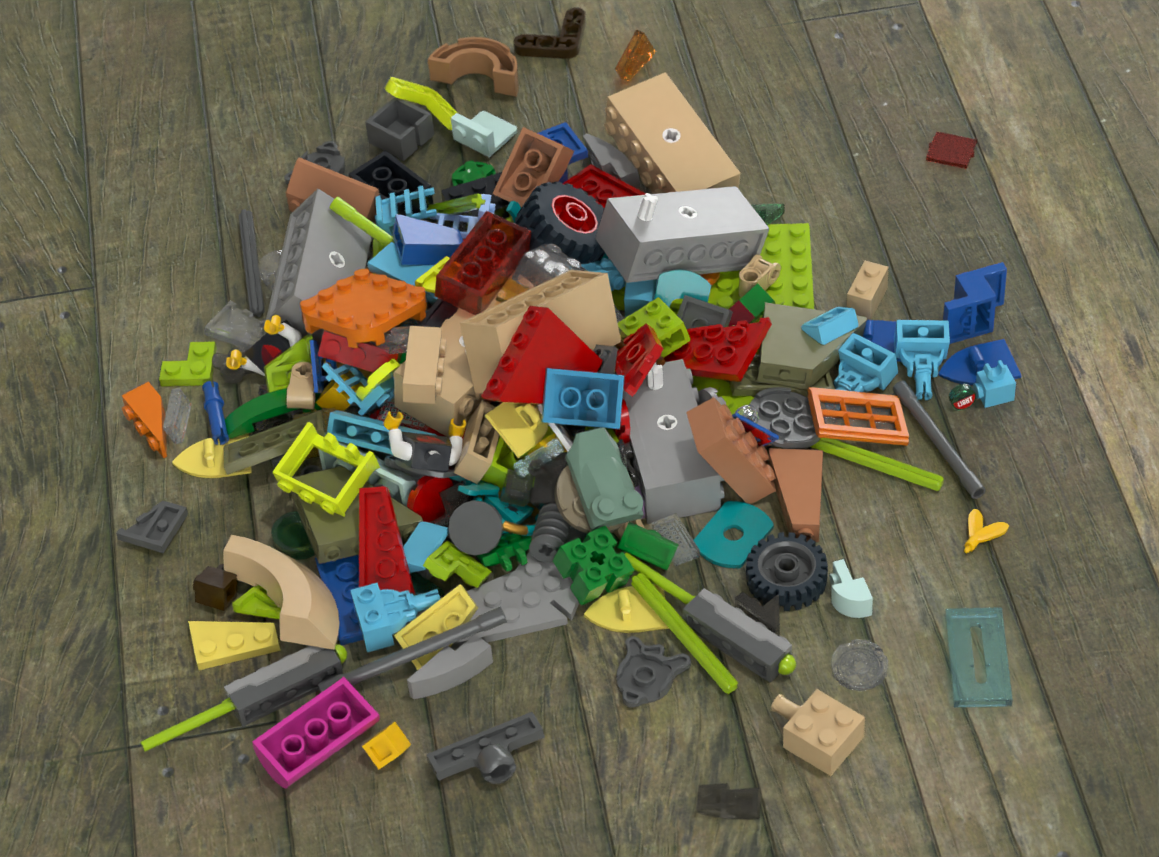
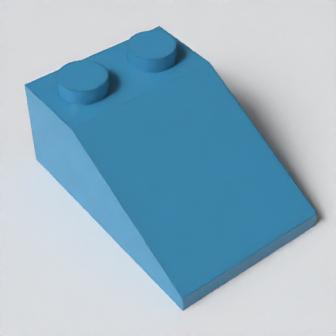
[541,368,624,429]

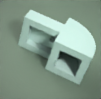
[829,559,873,618]

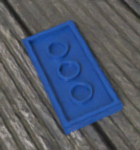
[315,555,363,646]

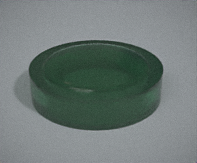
[271,511,315,560]

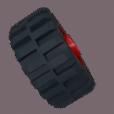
[515,181,605,274]

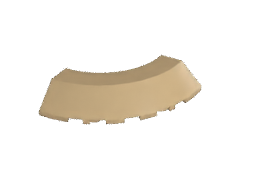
[223,535,339,650]

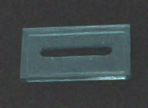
[945,608,1013,707]

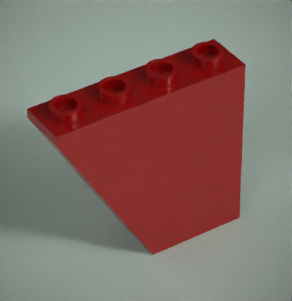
[481,306,603,404]

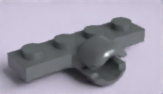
[426,712,545,784]

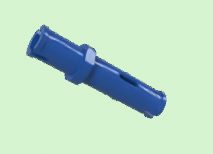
[202,381,229,445]

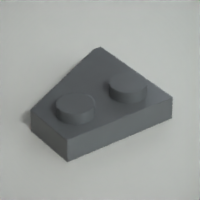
[116,501,188,553]

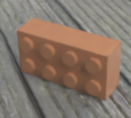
[686,397,776,504]

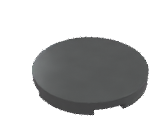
[747,387,826,449]

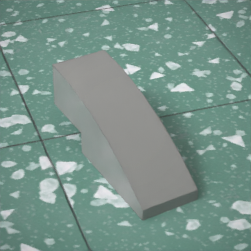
[583,134,641,188]
[407,634,493,699]

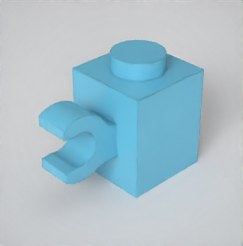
[973,360,1016,408]

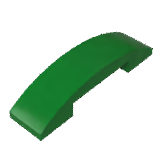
[225,388,324,439]

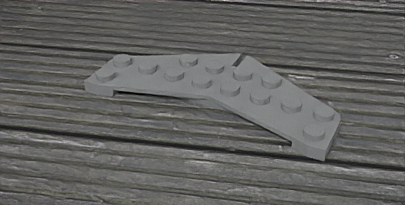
[416,526,587,650]

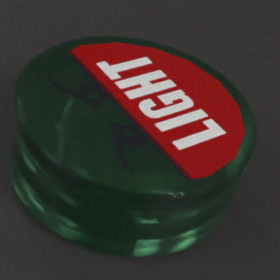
[948,384,976,410]

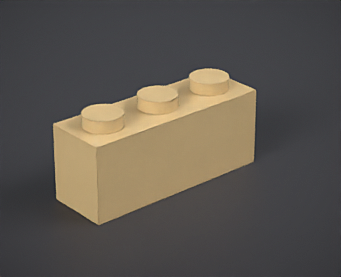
[403,326,447,404]
[454,400,499,484]

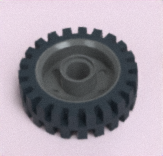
[746,532,828,611]

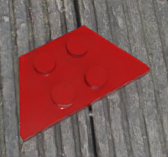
[615,323,664,397]

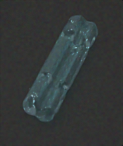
[513,439,564,477]

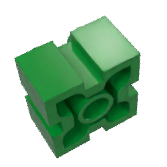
[553,525,635,606]

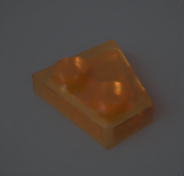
[615,30,656,82]

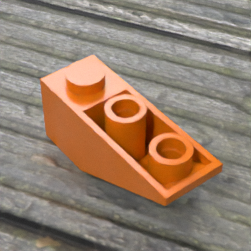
[122,381,167,458]

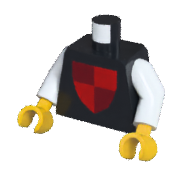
[226,315,302,376]
[383,411,466,472]

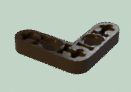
[514,7,586,59]

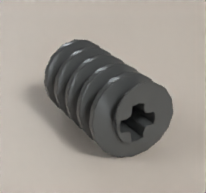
[529,503,571,563]

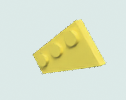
[394,584,478,670]
[188,621,281,670]

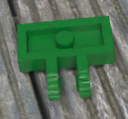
[476,533,532,572]

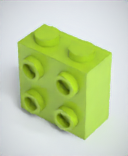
[618,297,691,358]

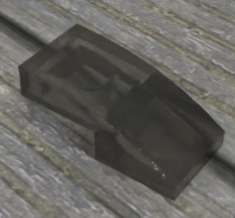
[697,783,762,819]

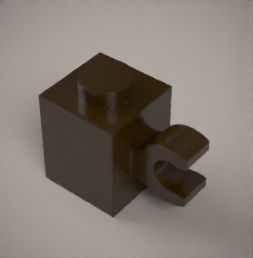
[193,564,237,611]

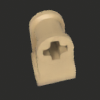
[739,254,781,298]
[287,362,315,409]

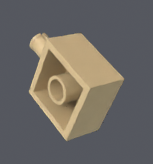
[771,689,865,776]

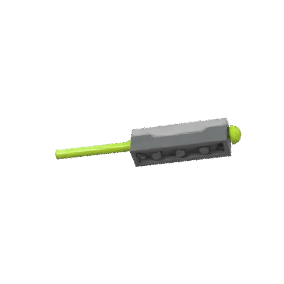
[625,553,796,683]
[140,644,347,752]

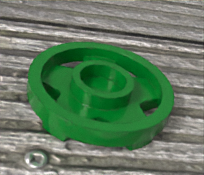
[452,160,496,186]

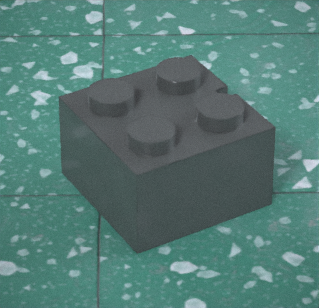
[365,97,434,161]

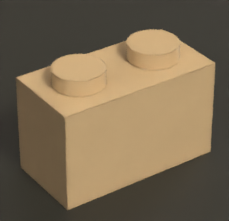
[847,261,889,320]

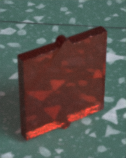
[926,132,977,169]

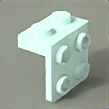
[451,111,517,157]

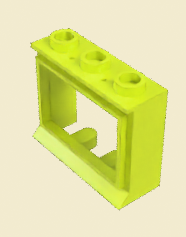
[272,422,380,517]

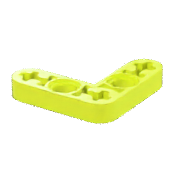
[385,77,457,130]

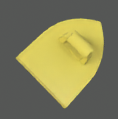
[485,402,548,458]
[172,433,252,478]
[584,584,669,633]

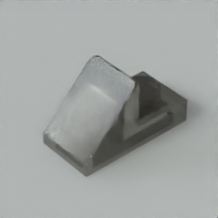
[735,591,780,636]

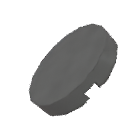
[448,500,503,555]

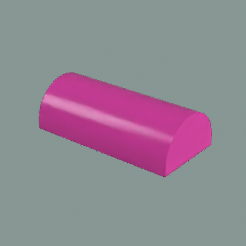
[252,677,380,788]

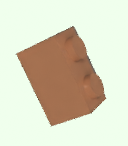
[493,127,574,207]

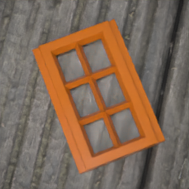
[807,387,909,446]

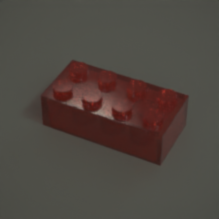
[435,211,531,315]

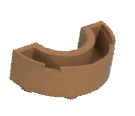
[428,37,519,96]

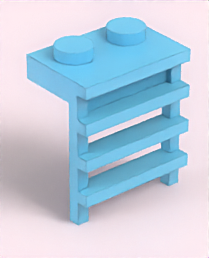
[375,186,437,236]
[322,362,394,416]

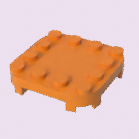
[300,269,427,348]

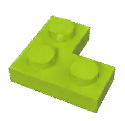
[159,341,217,387]
[423,540,492,588]

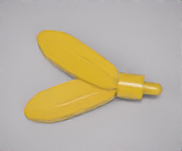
[964,509,1009,553]

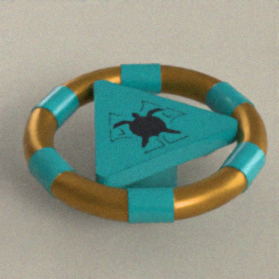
[472,491,540,536]

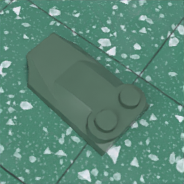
[565,427,644,531]

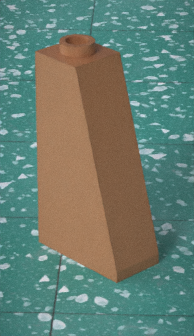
[769,448,823,542]

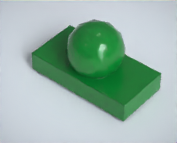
[617,522,679,571]

